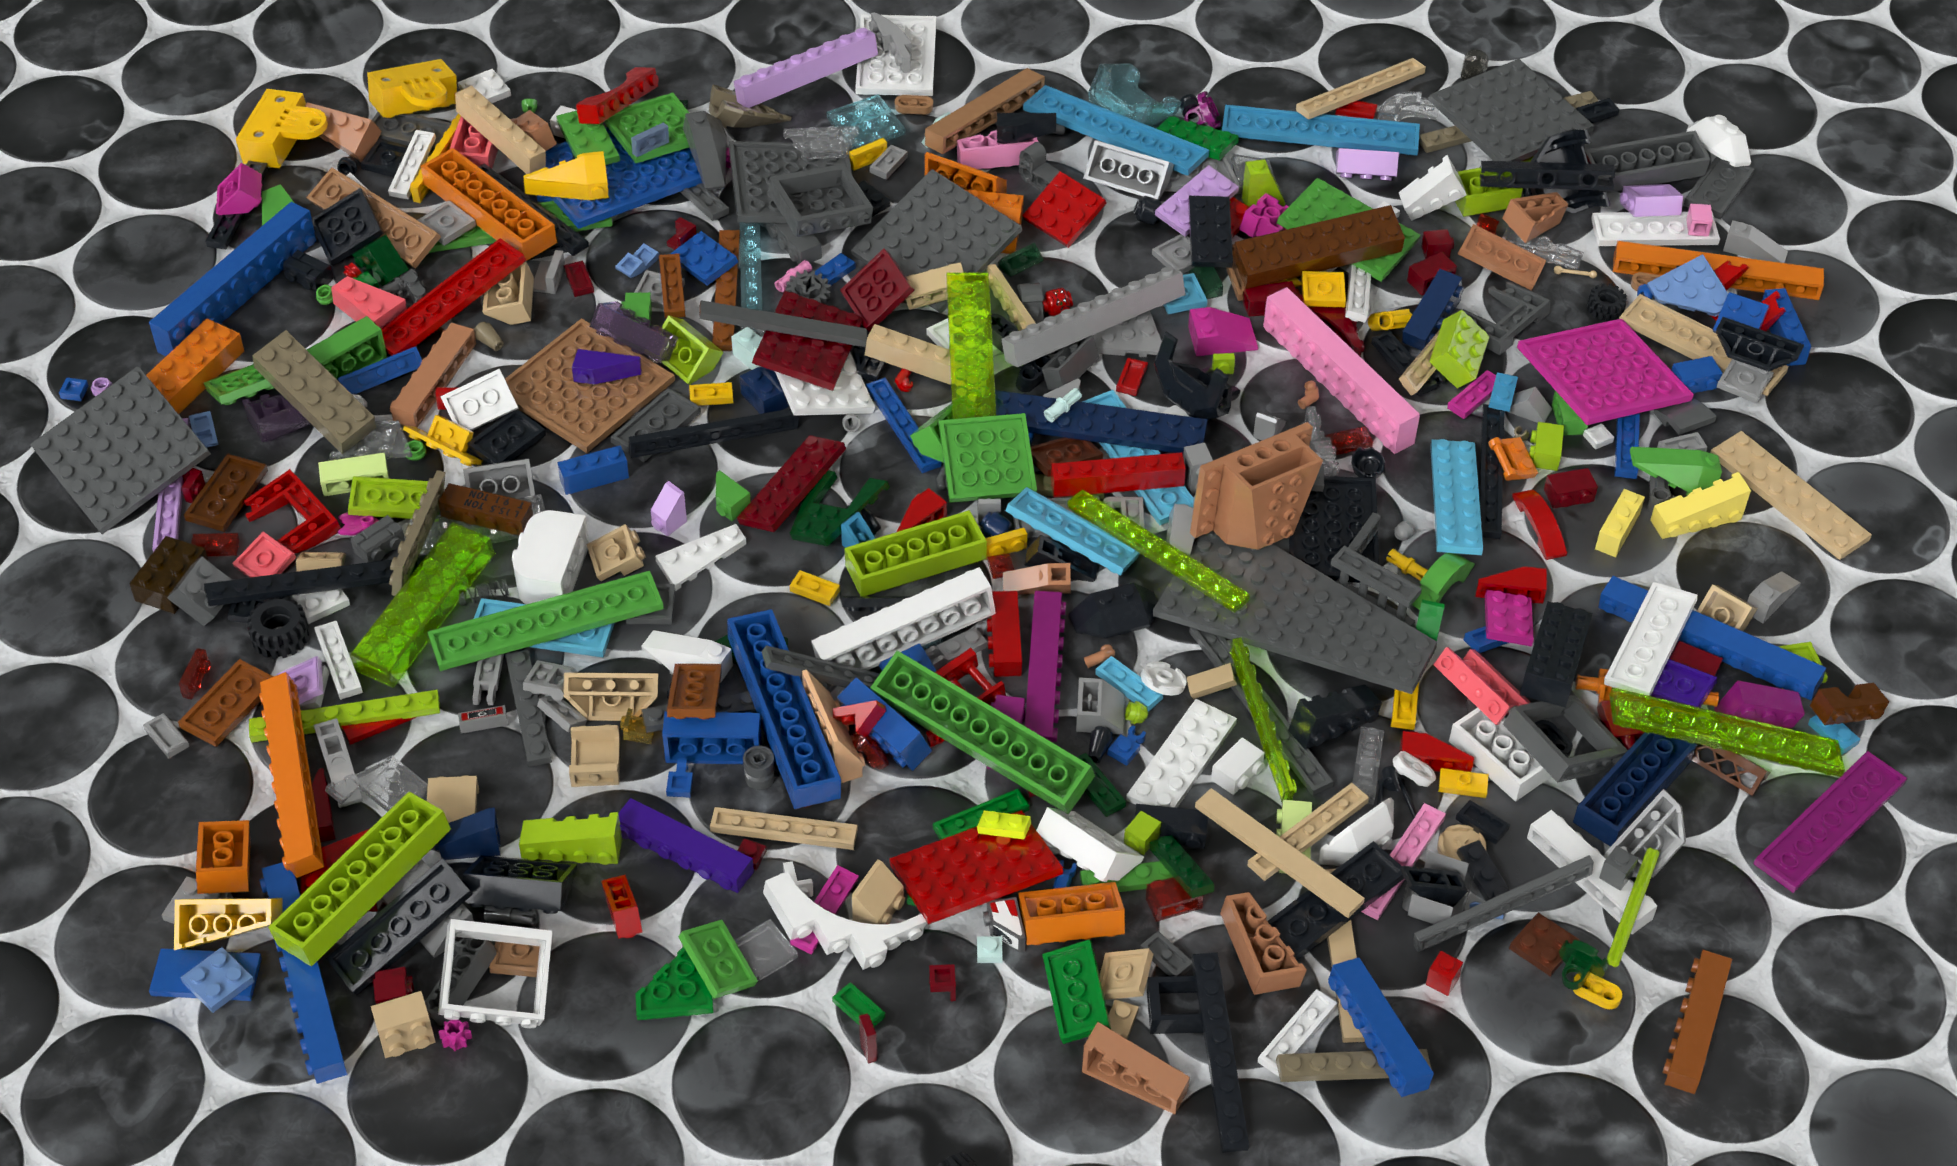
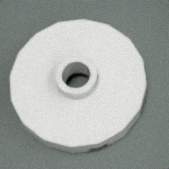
[1141,661,1187,696]

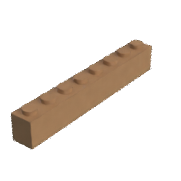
[925,68,1045,154]

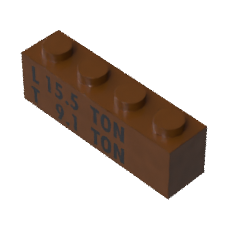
[438,483,534,535]

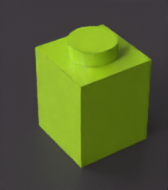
[1124,811,1161,855]

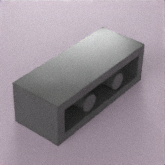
[1042,336,1099,390]

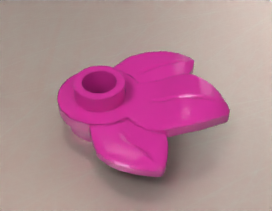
[338,512,379,535]

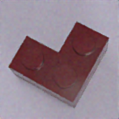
[373,967,415,1005]

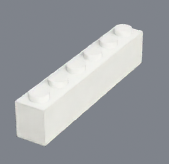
[1527,810,1657,934]

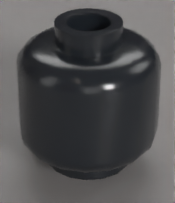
[1133,196,1162,225]

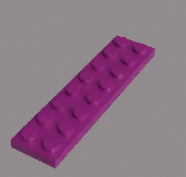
[1753,751,1907,893]

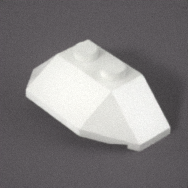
[1687,115,1751,167]
[1319,798,1394,866]

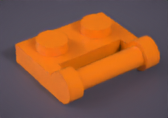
[1488,437,1538,481]

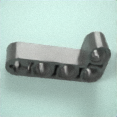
[1019,142,1060,192]
[425,937,497,1026]

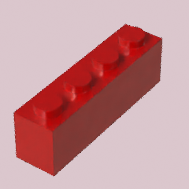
[987,591,1022,677]

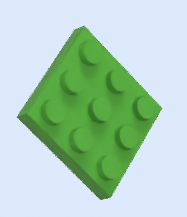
[204,364,274,405]

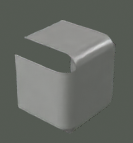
[1402,850,1475,924]

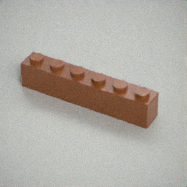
[1662,950,1732,1094]

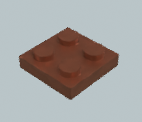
[1509,912,1580,977]

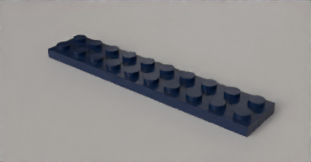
[989,390,1208,454]

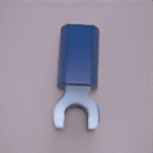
[1052,860,1077,889]

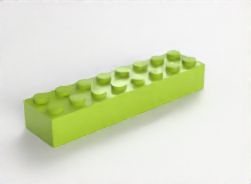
[268,792,451,967]

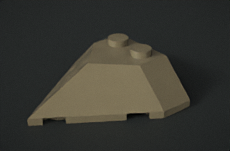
[708,84,792,128]

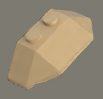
[563,673,658,721]

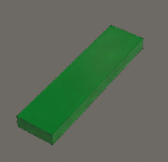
[933,789,1029,840]

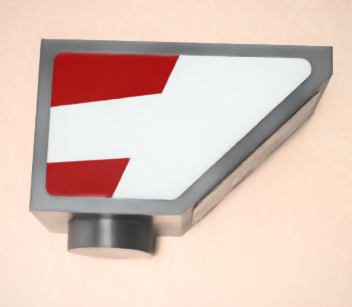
[983,897,1026,953]

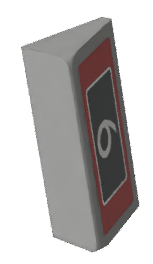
[458,705,508,733]

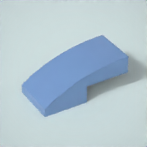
[615,243,660,278]
[189,411,218,448]

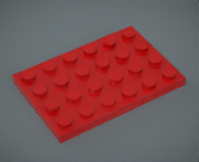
[889,810,1063,924]

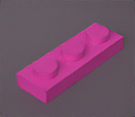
[1447,370,1496,419]

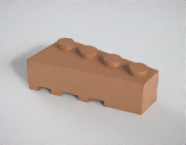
[1082,1022,1190,1114]

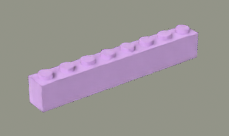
[733,28,878,108]

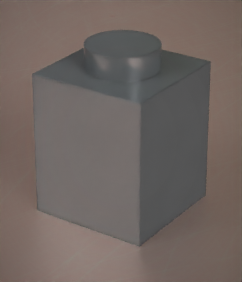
[1599,846,1638,891]

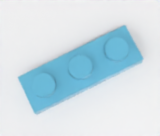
[1095,656,1163,712]

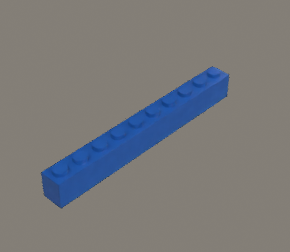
[1598,576,1826,700]
[259,862,347,1084]

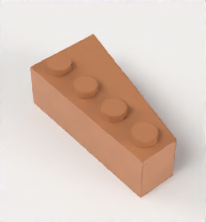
[305,102,382,162]
[1220,892,1307,995]

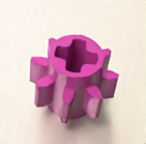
[439,1020,472,1051]

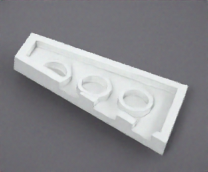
[655,524,746,591]

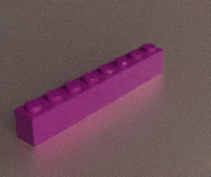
[1025,591,1066,742]

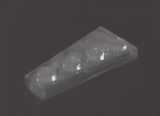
[1502,225,1584,270]

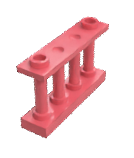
[1433,647,1531,725]

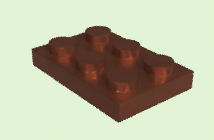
[1031,437,1103,477]

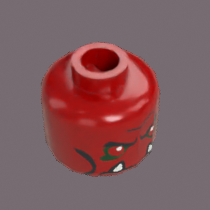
[1042,288,1073,316]

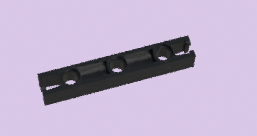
[1480,161,1615,191]

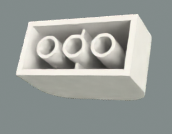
[512,510,589,604]

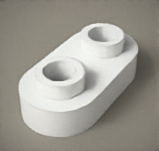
[1393,751,1436,787]

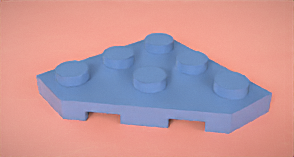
[1647,254,1728,317]

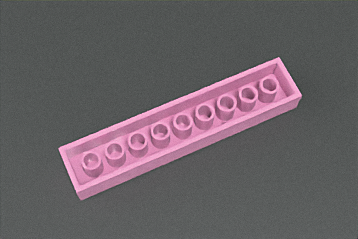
[1263,287,1420,454]

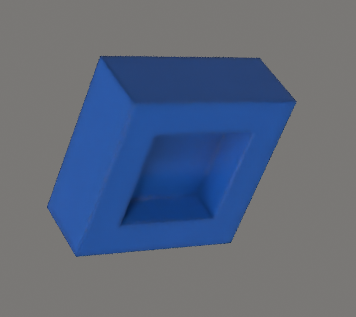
[59,378,89,401]

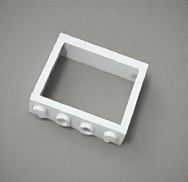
[438,919,552,1028]

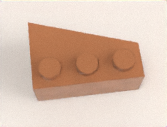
[510,110,557,151]
[1502,192,1568,243]

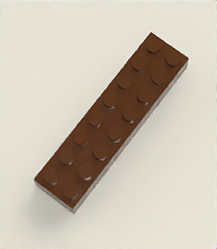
[1233,205,1405,289]

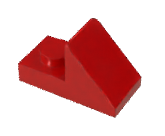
[832,700,886,737]

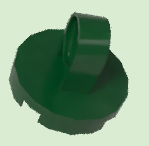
[1559,940,1609,990]

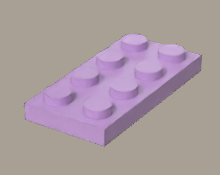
[1155,165,1239,237]

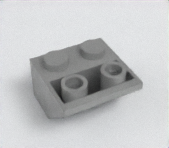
[1076,678,1125,735]

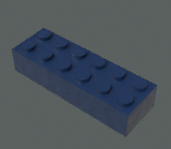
[1573,719,1697,847]

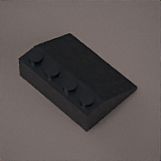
[463,855,577,914]

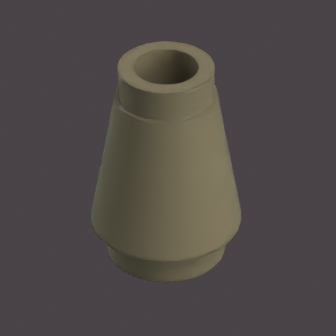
[474,322,504,351]

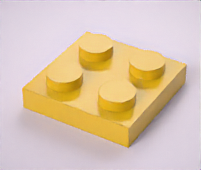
[1302,271,1346,307]

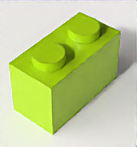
[1529,422,1564,471]

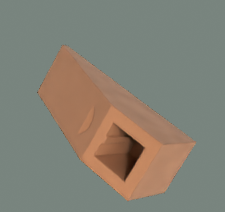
[1003,563,1071,594]

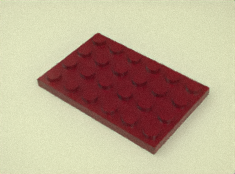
[752,291,863,391]

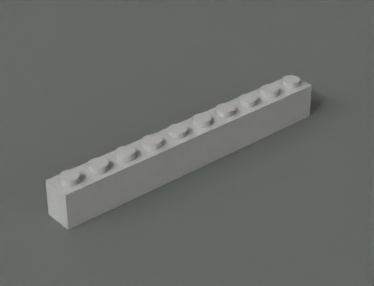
[1002,267,1185,367]

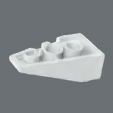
[641,630,733,683]

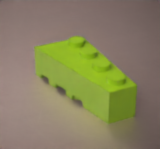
[519,812,622,865]

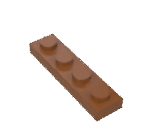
[659,253,686,319]

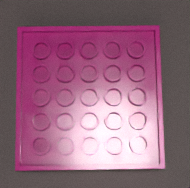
[1517,319,1694,425]

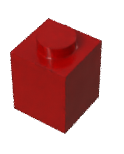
[1426,951,1463,996]

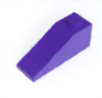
[572,349,642,385]

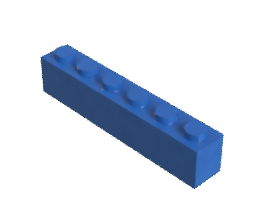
[1328,958,1434,1097]

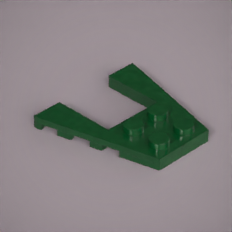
[789,470,890,546]

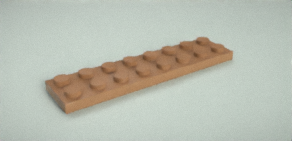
[306,167,441,269]

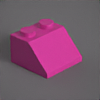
[216,163,262,215]

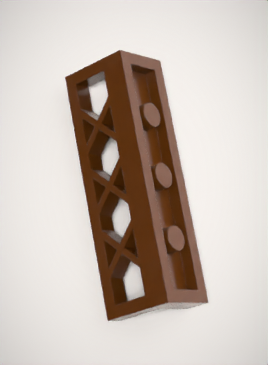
[1678,723,1771,796]

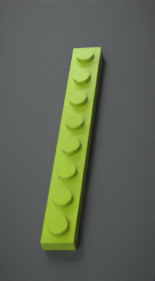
[249,690,440,743]

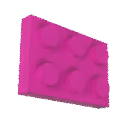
[1485,590,1534,647]

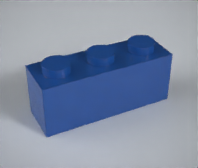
[557,445,629,495]

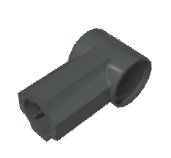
[1647,475,1671,514]

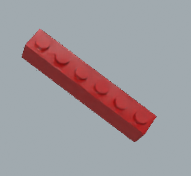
[1051,452,1186,497]

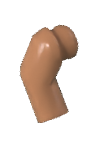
[1298,381,1319,409]
[1084,644,1115,668]

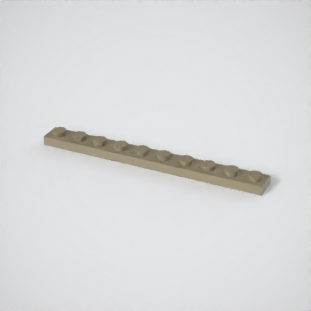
[1419,91,1599,153]

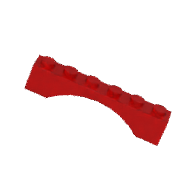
[576,67,658,124]

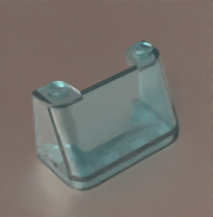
[1088,63,1182,127]

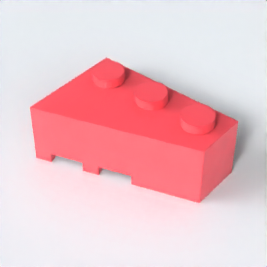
[331,276,407,329]

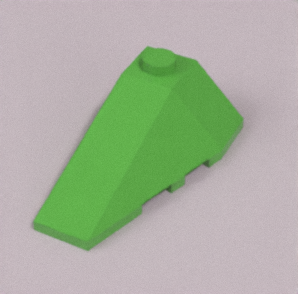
[910,394,976,463]
[1630,447,1722,496]

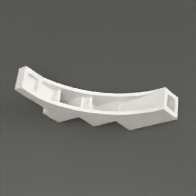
[763,872,926,970]

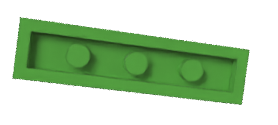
[1080,861,1180,892]

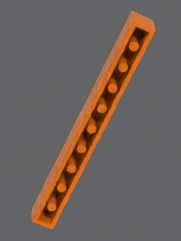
[1613,241,1824,300]
[259,672,324,878]

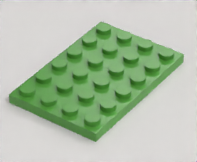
[1277,178,1421,282]

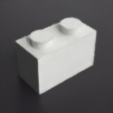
[1211,738,1265,795]

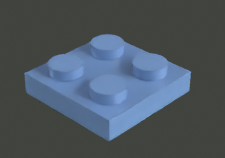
[181,947,254,1013]

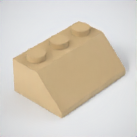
[482,261,534,325]

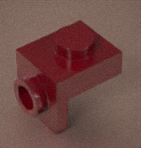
[181,468,205,503]

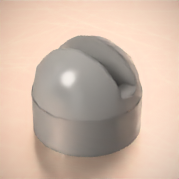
[842,414,860,432]
[1395,521,1414,541]

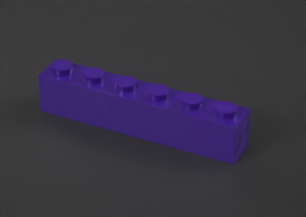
[618,798,754,893]

